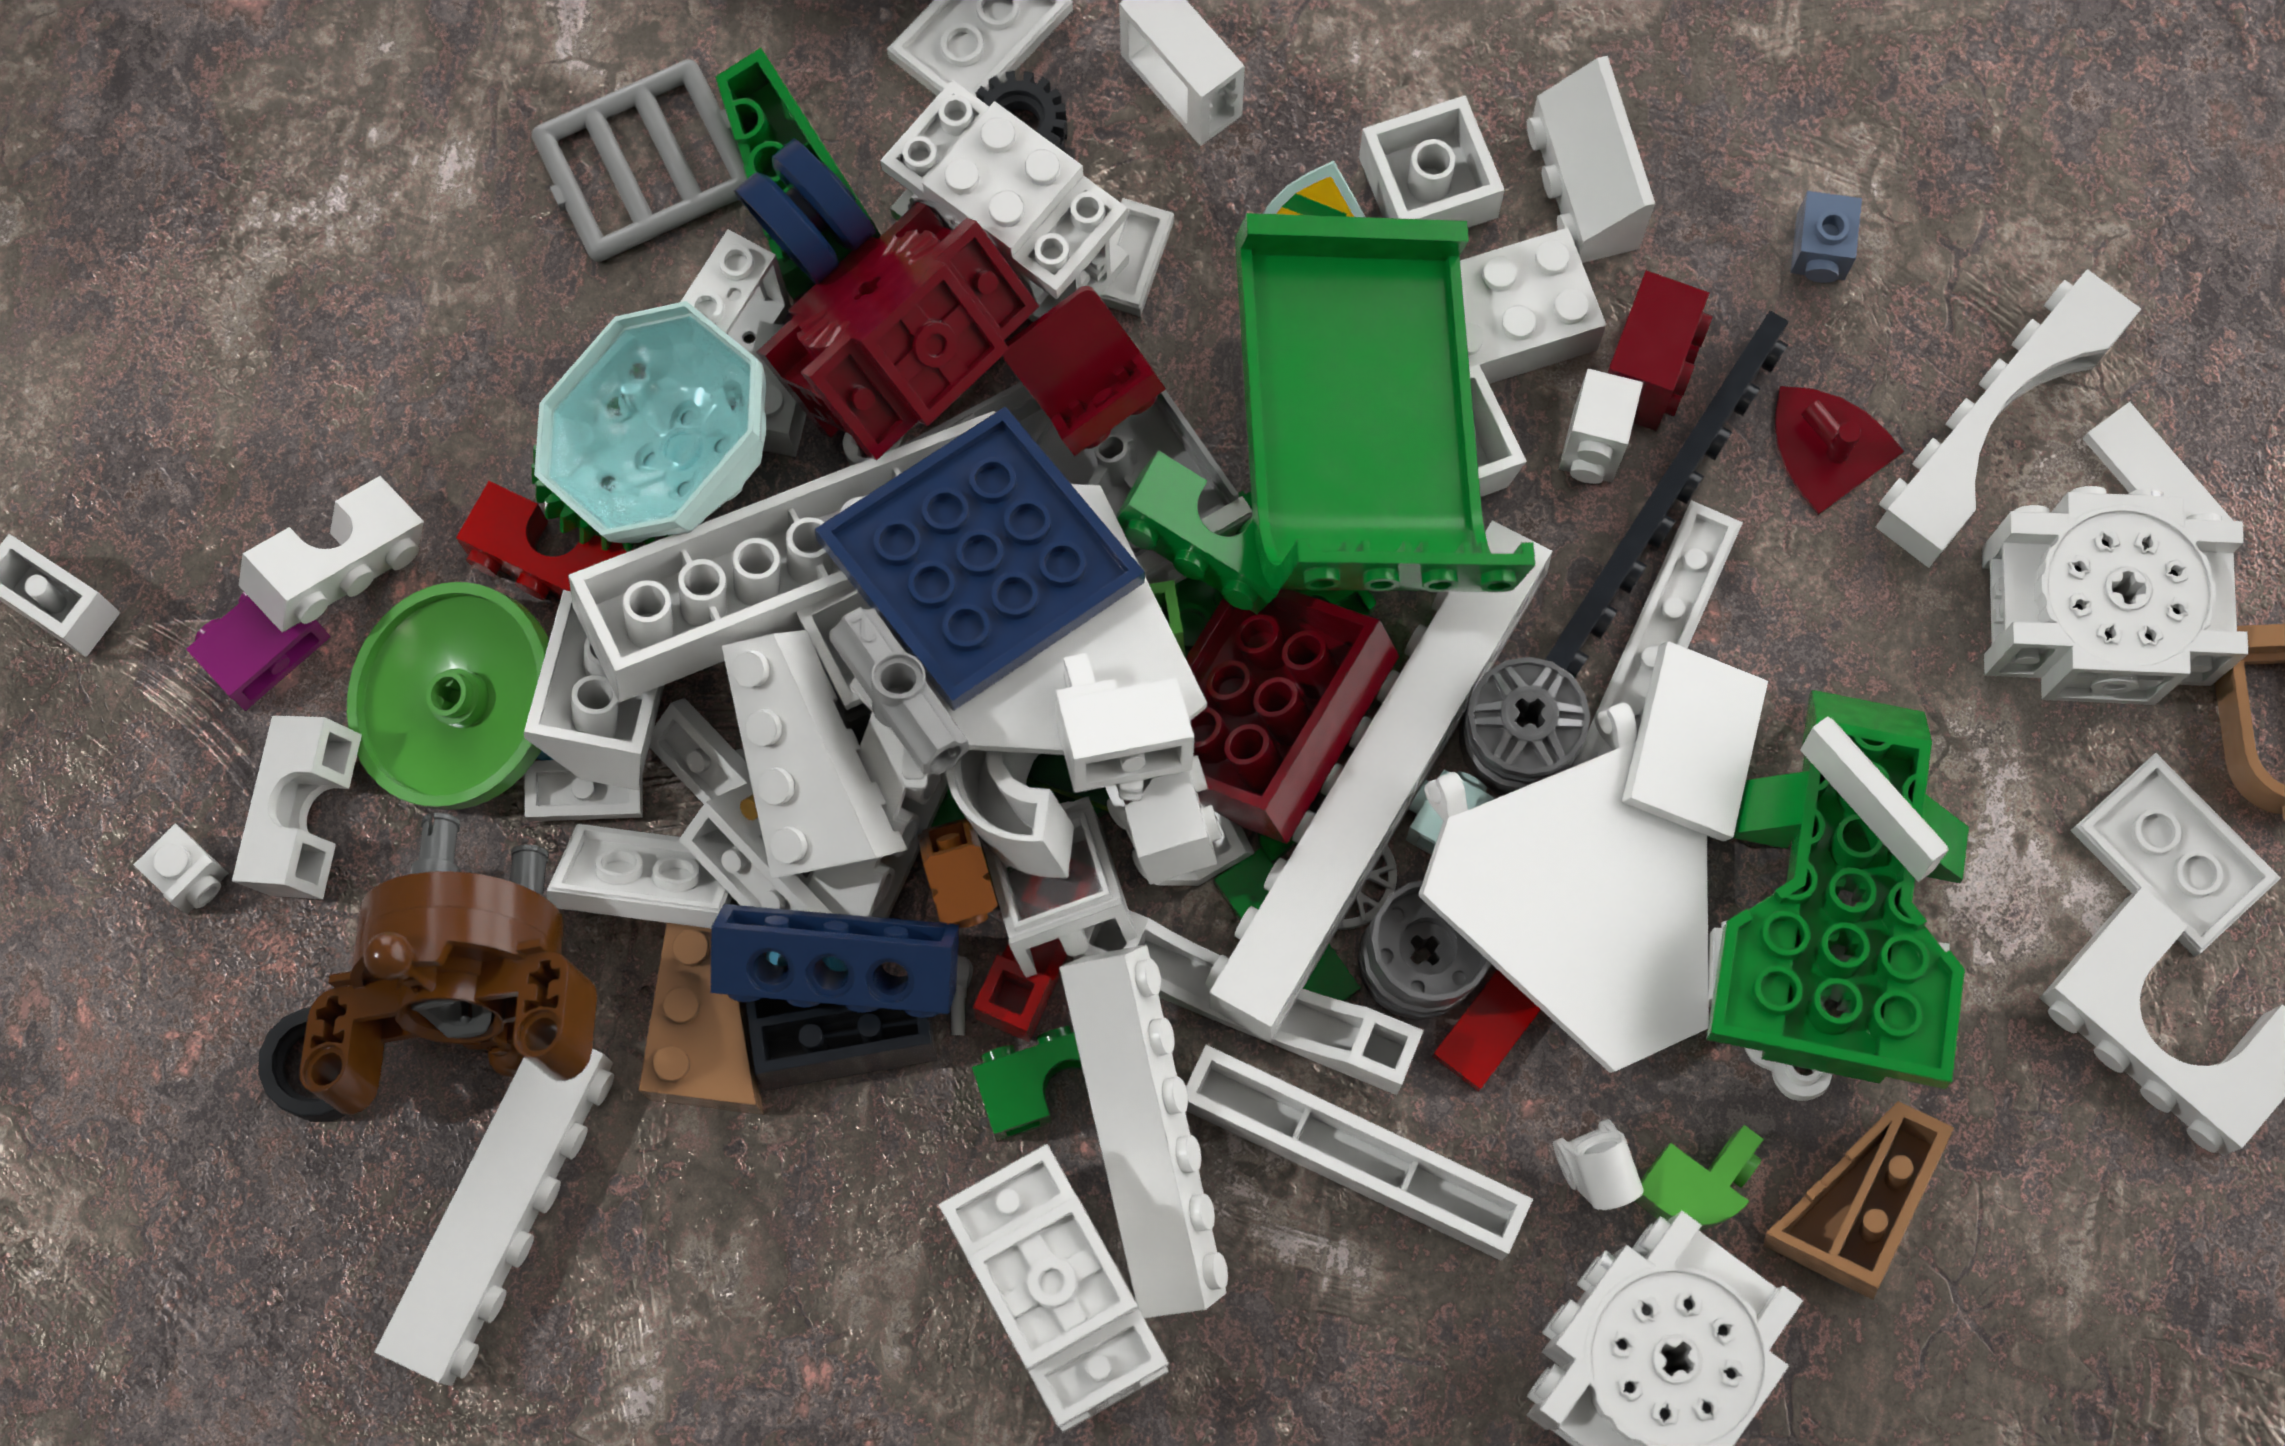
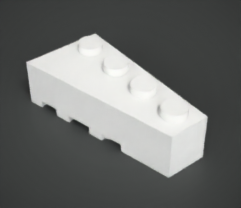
[722,630,907,879]

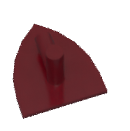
[1774,386,1905,515]

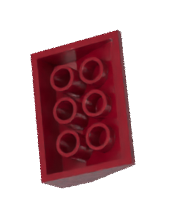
[1185,589,1399,844]

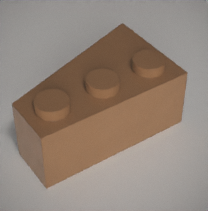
[638,923,764,1115]
[1763,1101,1954,1300]

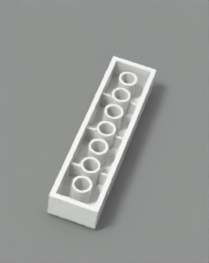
[569,411,995,703]

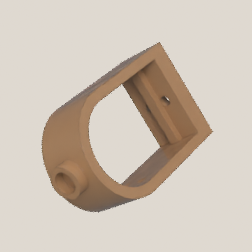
[2215,624,2285,822]

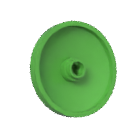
[347,582,549,810]

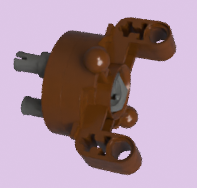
[300,813,597,1115]

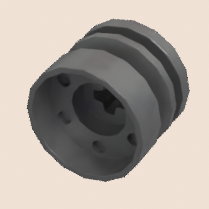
[1459,657,1590,795]
[1357,881,1491,1020]

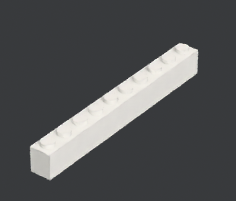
[1205,520,1552,1042]

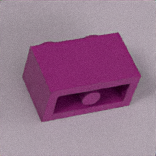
[186,592,331,711]

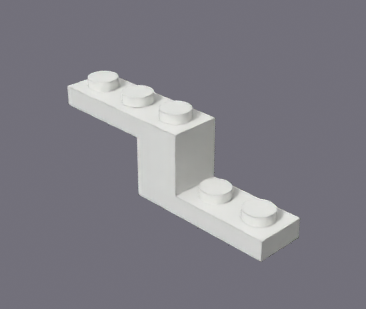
[649,698,832,913]

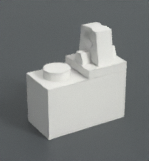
[1056,653,1194,793]

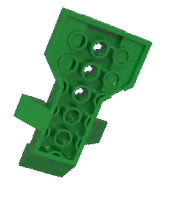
[1706,690,1969,1089]

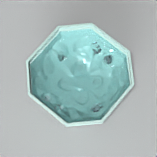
[534,301,766,543]

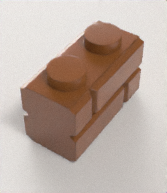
[918,818,998,928]

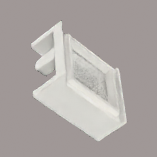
[979,796,1137,978]

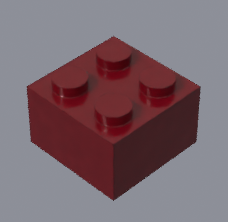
[1607,270,1713,431]

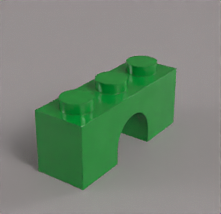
[1116,450,1280,614]
[972,1026,1083,1142]

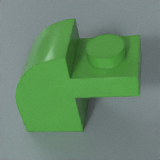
[1634,1125,1764,1231]

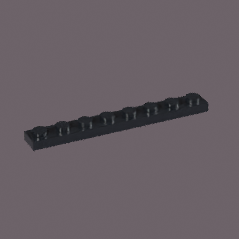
[1545,310,1789,679]

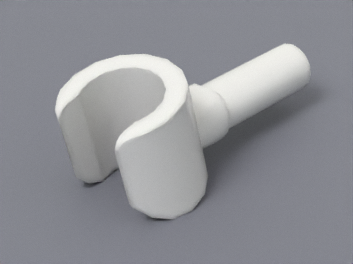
[951,955,973,1035]

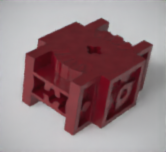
[756,202,1040,461]

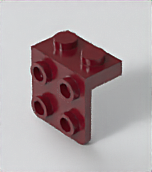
[1003,286,1166,457]

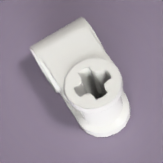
[1553,1119,1644,1210]

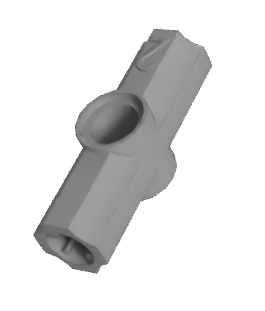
[830,607,969,775]

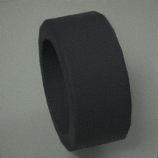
[258,1008,346,1122]

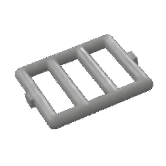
[531,59,747,262]

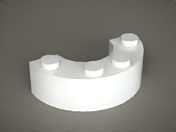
[946,750,1074,878]

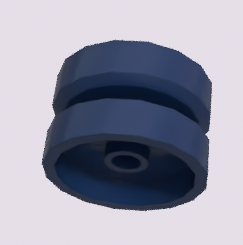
[734,138,876,284]

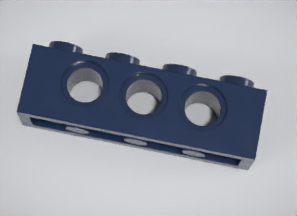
[710,904,959,1018]

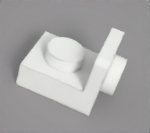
[133,824,229,914]

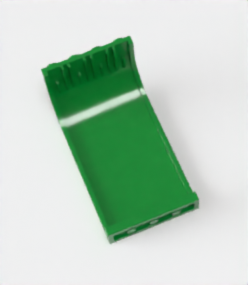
[1235,213,1536,593]

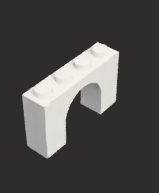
[2039,886,2285,1156]

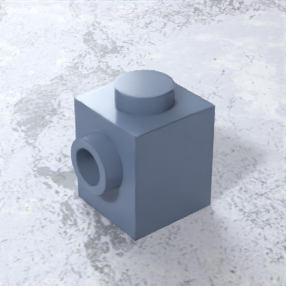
[1790,191,1862,283]

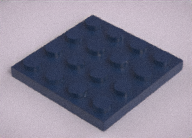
[815,406,1145,711]

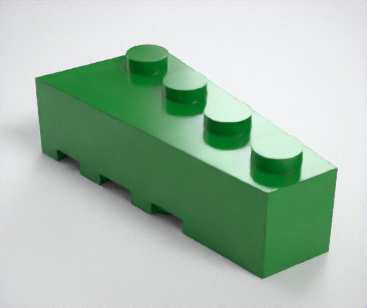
[715,48,881,299]

